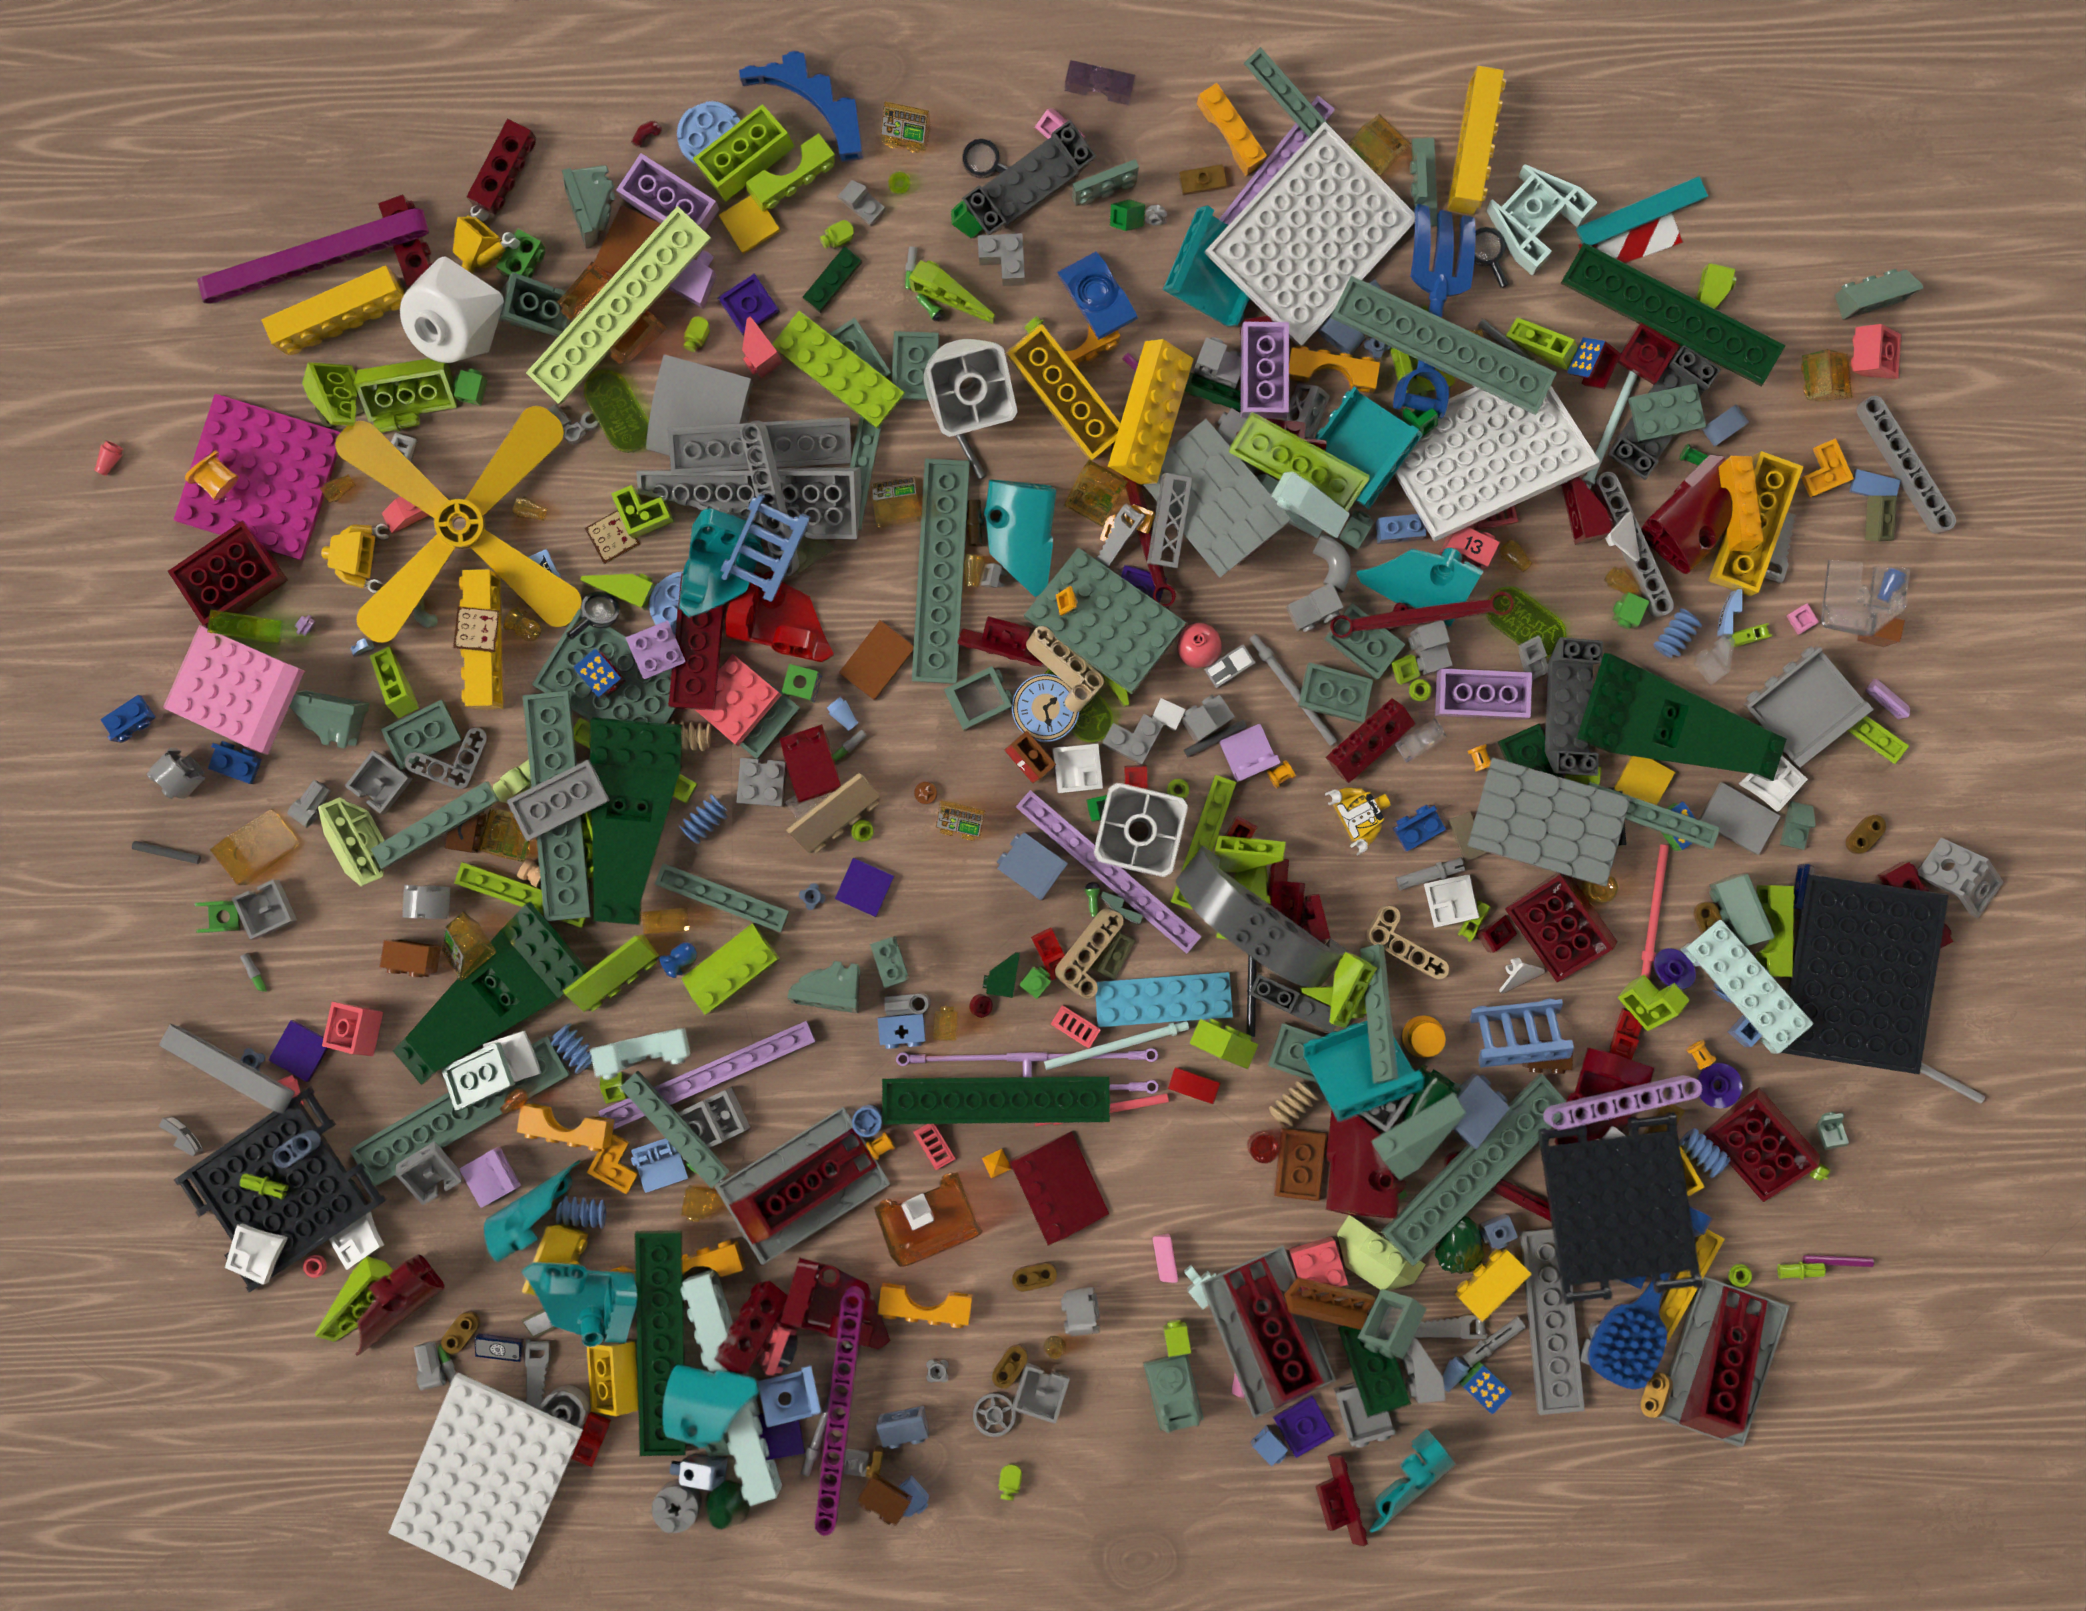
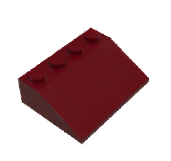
[168,520,288,631]
[1505,873,1618,982]
[1703,1087,1820,1203]
[1010,1131,1109,1246]

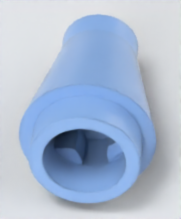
[827,697,858,731]
[1442,1356,1470,1392]

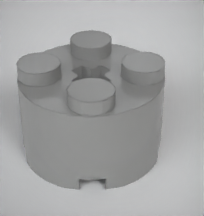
[147,748,205,799]
[402,885,450,919]
[1061,1287,1100,1336]
[539,1385,591,1429]
[652,1479,702,1533]

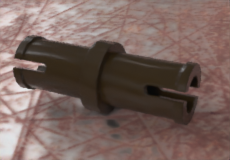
[966,499,984,547]

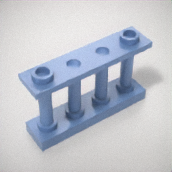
[721,494,811,602]
[1469,998,1574,1068]

